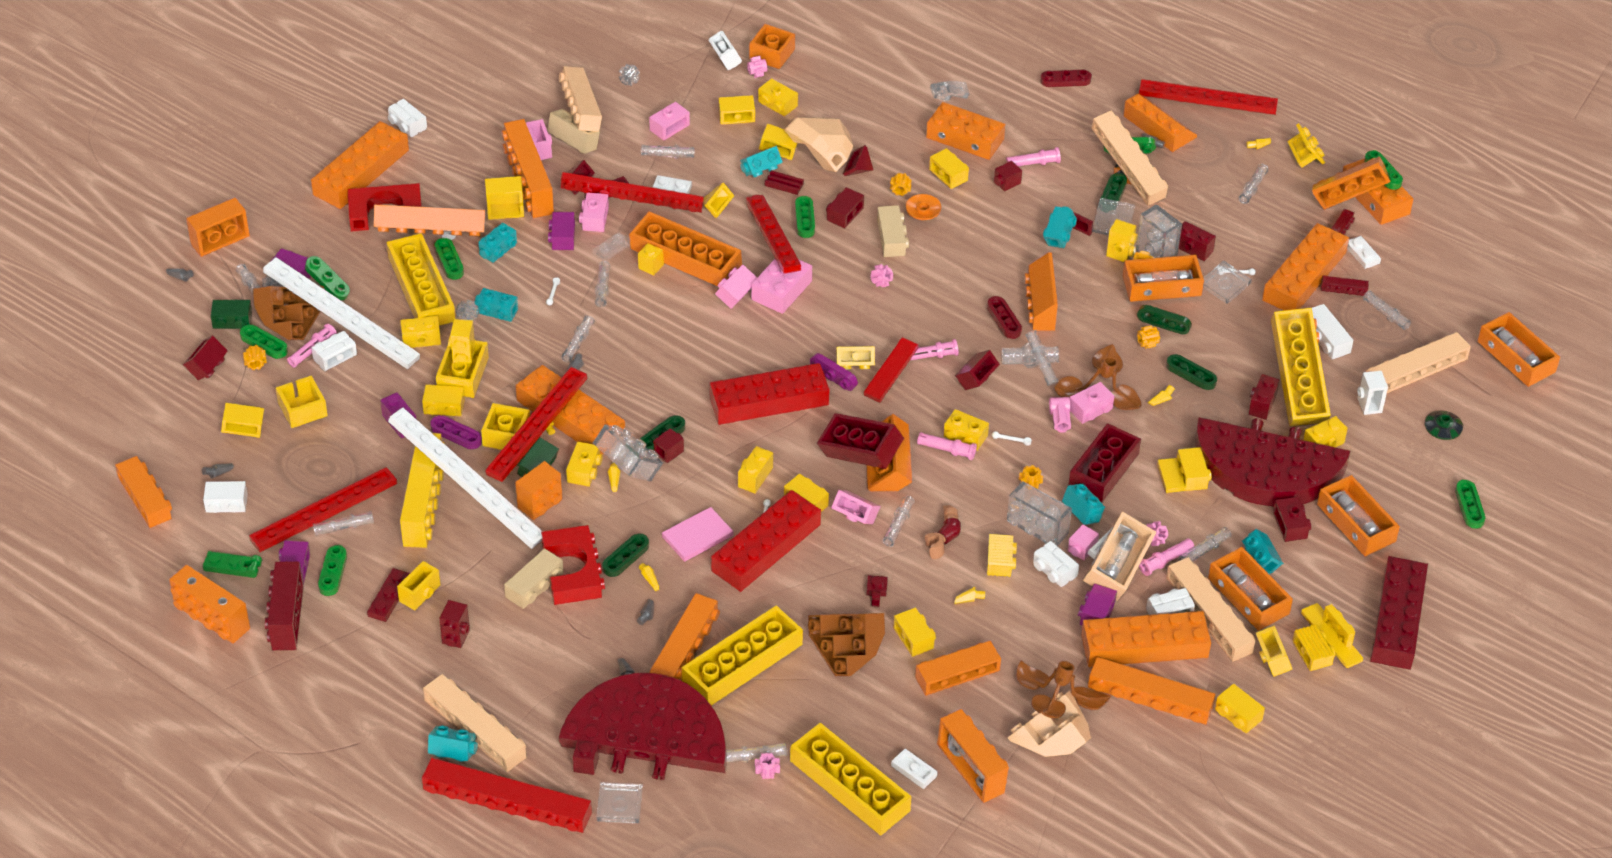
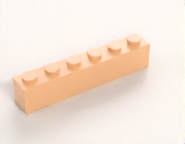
[559,66,602,132]
[1092,110,1168,206]
[1366,332,1471,393]
[1166,557,1255,662]
[423,674,526,772]

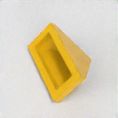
[703,182,734,218]

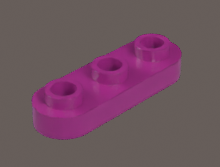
[810,353,858,391]
[430,415,482,449]

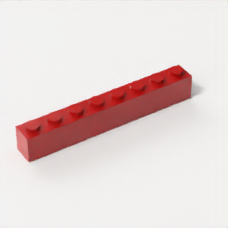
[422,758,592,833]

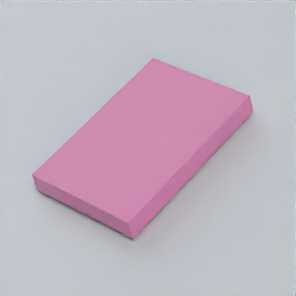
[662,507,733,562]

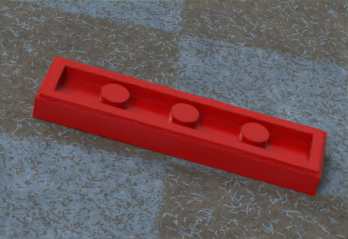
[863,337,919,403]

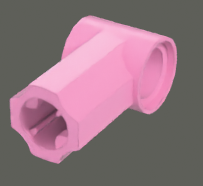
[1049,397,1071,433]

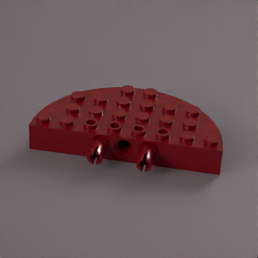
[1195,417,1351,507]
[559,673,727,780]

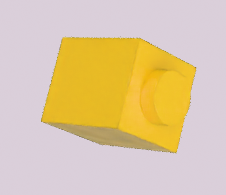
[638,243,664,276]

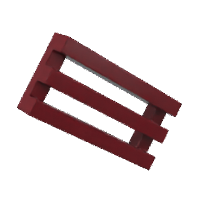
[765,170,804,195]

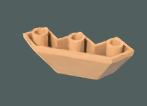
[784,117,853,172]
[1008,691,1091,757]

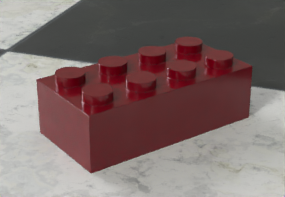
[817,413,904,469]
[1068,423,1141,502]
[265,561,304,651]

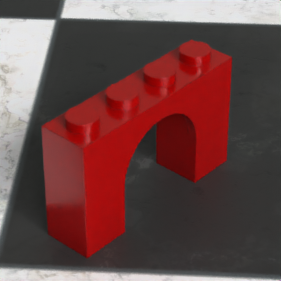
[348,183,422,231]
[541,525,605,605]

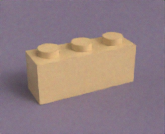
[547,109,600,154]
[877,205,909,257]
[504,548,563,609]

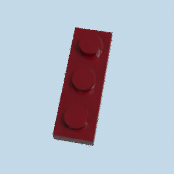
[367,568,410,622]

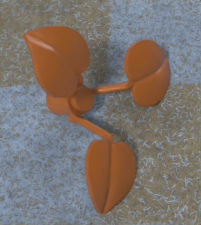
[1054,344,1142,410]
[1016,660,1111,718]

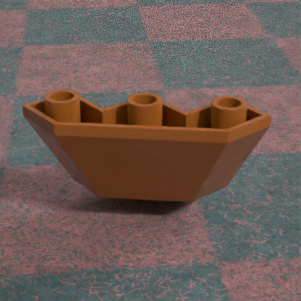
[253,286,324,341]
[808,613,885,676]

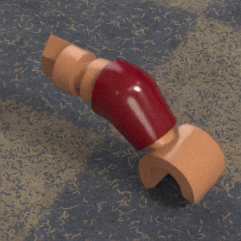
[925,505,961,559]

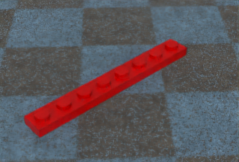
[1139,79,1278,115]
[561,172,704,213]
[746,195,801,274]
[485,367,588,482]
[249,467,397,553]

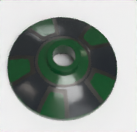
[1425,411,1463,440]

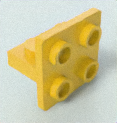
[1287,123,1326,168]

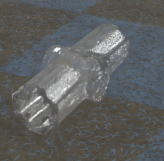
[1001,343,1059,368]

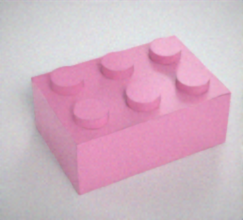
[752,259,812,314]

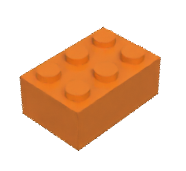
[186,198,250,257]

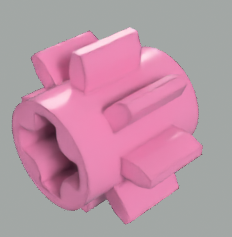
[747,56,767,78]
[871,264,893,287]
[1146,521,1168,546]
[755,753,780,779]

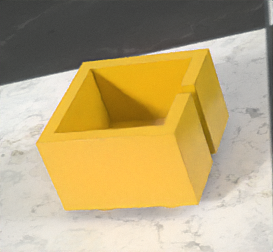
[485,176,524,220]
[276,375,328,428]

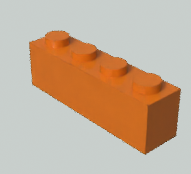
[115,456,172,528]
[915,640,1001,696]

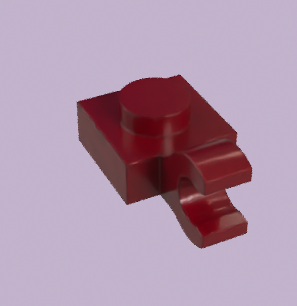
[866,575,888,607]

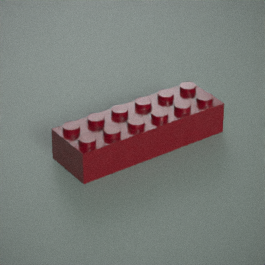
[1370,556,1428,670]

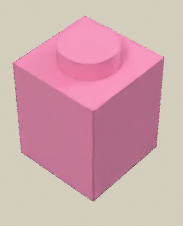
[1068,525,1099,560]

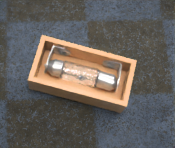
[1083,512,1156,601]

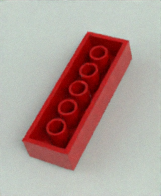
[709,363,830,425]
[711,490,821,592]

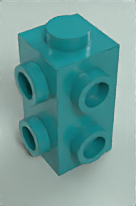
[740,146,783,178]
[1043,206,1077,248]
[478,223,517,263]
[474,288,518,322]
[1062,484,1105,525]
[1242,529,1284,575]
[428,725,478,762]

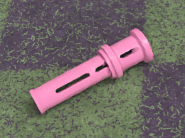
[1006,147,1061,166]
[287,324,337,368]
[911,339,959,360]
[917,432,977,460]
[1139,538,1194,576]

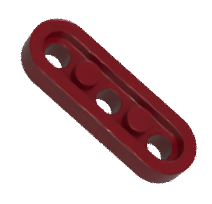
[1040,69,1092,87]
[987,296,1022,339]

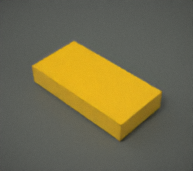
[1157,458,1185,493]

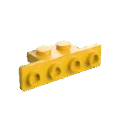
[1301,603,1363,668]

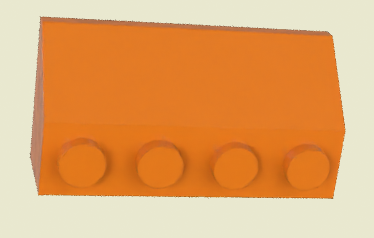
[1124,94,1197,152]
[1312,156,1390,210]
[1024,252,1058,331]
[867,414,912,491]

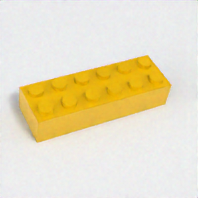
[386,233,455,326]
[1271,308,1331,427]
[400,433,445,548]
[682,605,803,705]
[790,723,911,836]

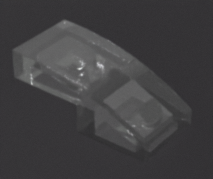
[930,81,970,101]

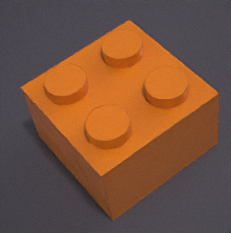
[749,24,795,69]
[516,461,562,520]

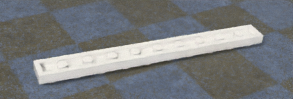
[263,258,420,369]
[388,408,543,549]

